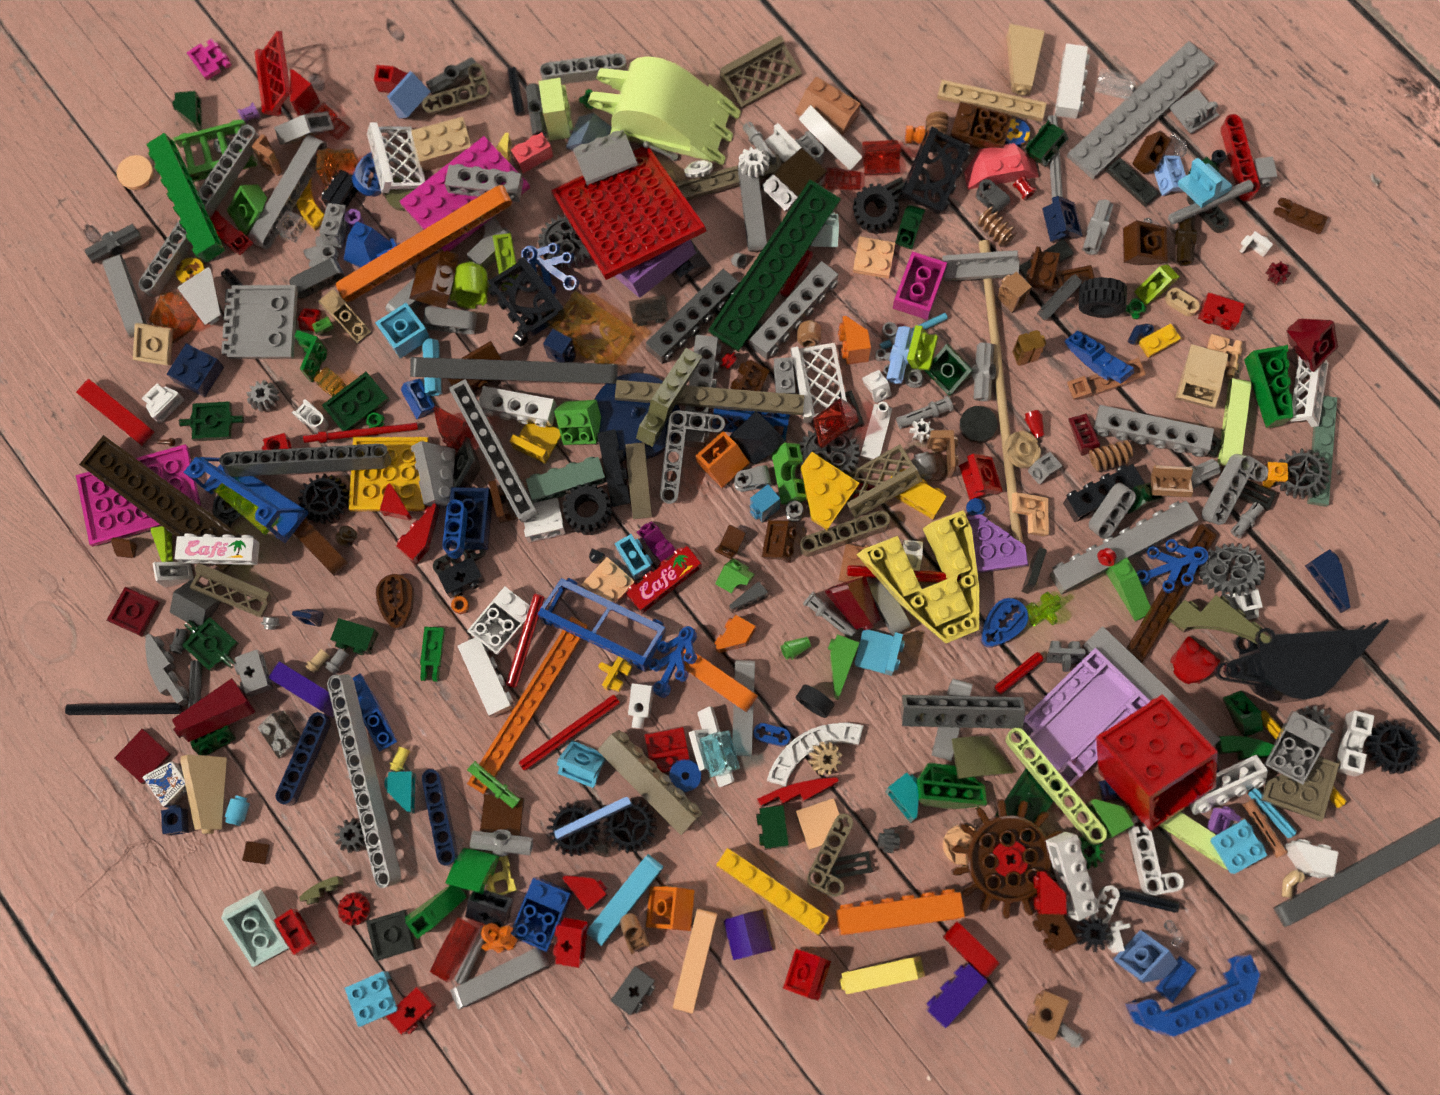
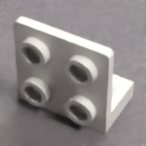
[524,498,566,543]

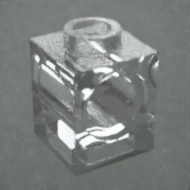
[276,210,307,243]

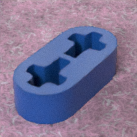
[753,723,790,747]

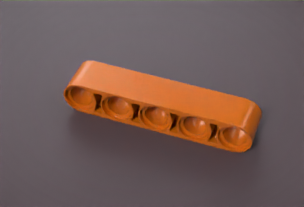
[682,649,758,712]

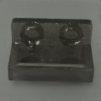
[629,294,669,327]
[258,711,301,759]

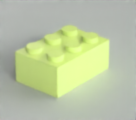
[539,78,573,141]

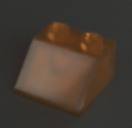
[148,291,199,345]

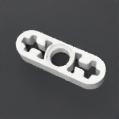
[1087,885,1120,938]

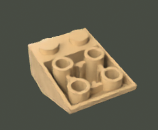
[1175,344,1228,409]

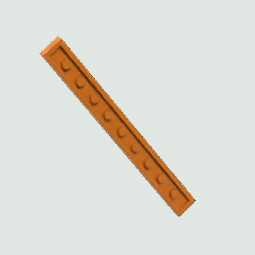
[467,616,588,794]

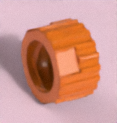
[451,596,469,614]

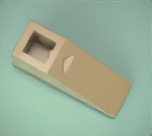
[318,289,371,343]

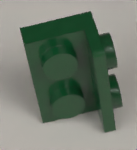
[190,725,236,756]

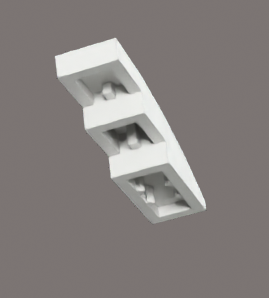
[799,105,863,170]

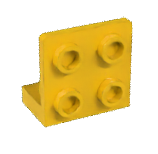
[509,422,561,464]

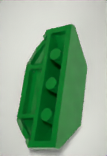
[917,763,987,809]

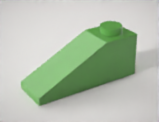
[1105,558,1151,622]
[828,634,859,700]

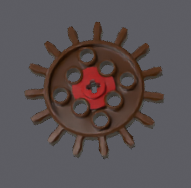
[950,799,1063,919]

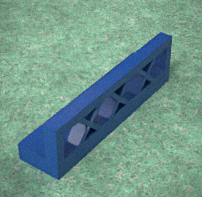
[712,408,790,441]

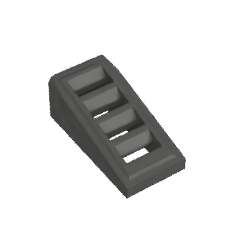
[729,582,769,613]

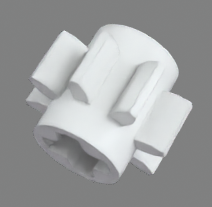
[909,418,934,443]

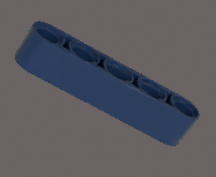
[275,712,331,806]
[422,769,458,867]

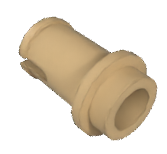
[305,649,330,674]

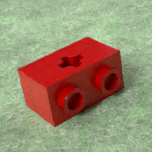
[1197,292,1244,330]
[553,918,588,968]
[385,987,436,1035]

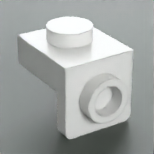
[1239,231,1273,257]
[862,370,891,403]
[1106,920,1130,953]

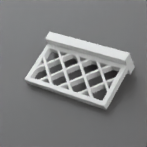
[367,123,425,193]
[791,343,849,423]

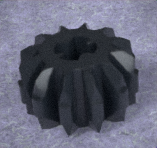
[1075,916,1112,952]

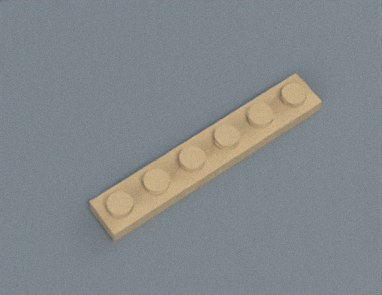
[937,80,1047,122]

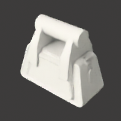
[141,383,184,424]

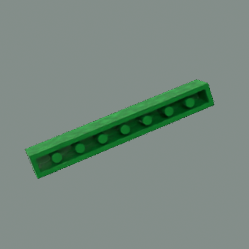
[147,133,225,262]

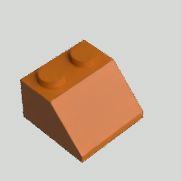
[646,886,695,931]

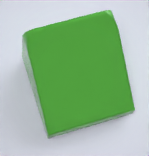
[312,317,335,336]

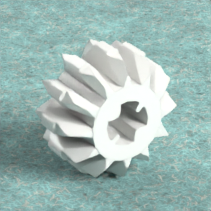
[738,146,769,179]

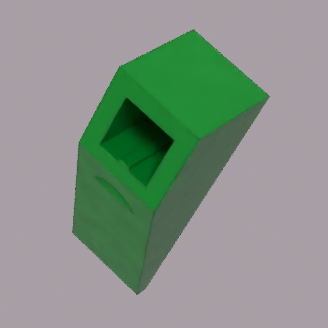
[405,885,467,939]

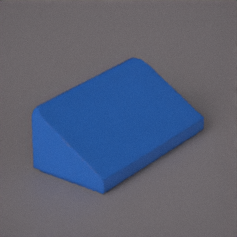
[401,379,437,419]

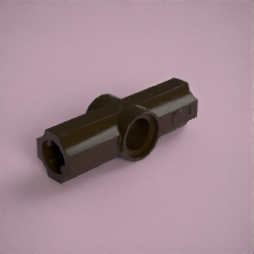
[1175,215,1197,266]

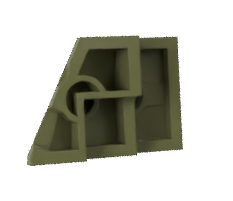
[951,736,1013,779]

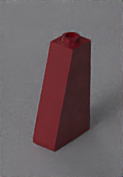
[172,678,256,742]

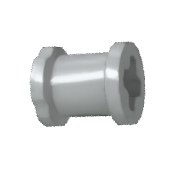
[786,501,803,522]

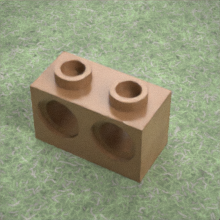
[997,271,1032,313]

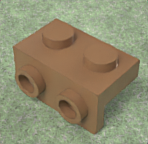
[1150,465,1193,497]

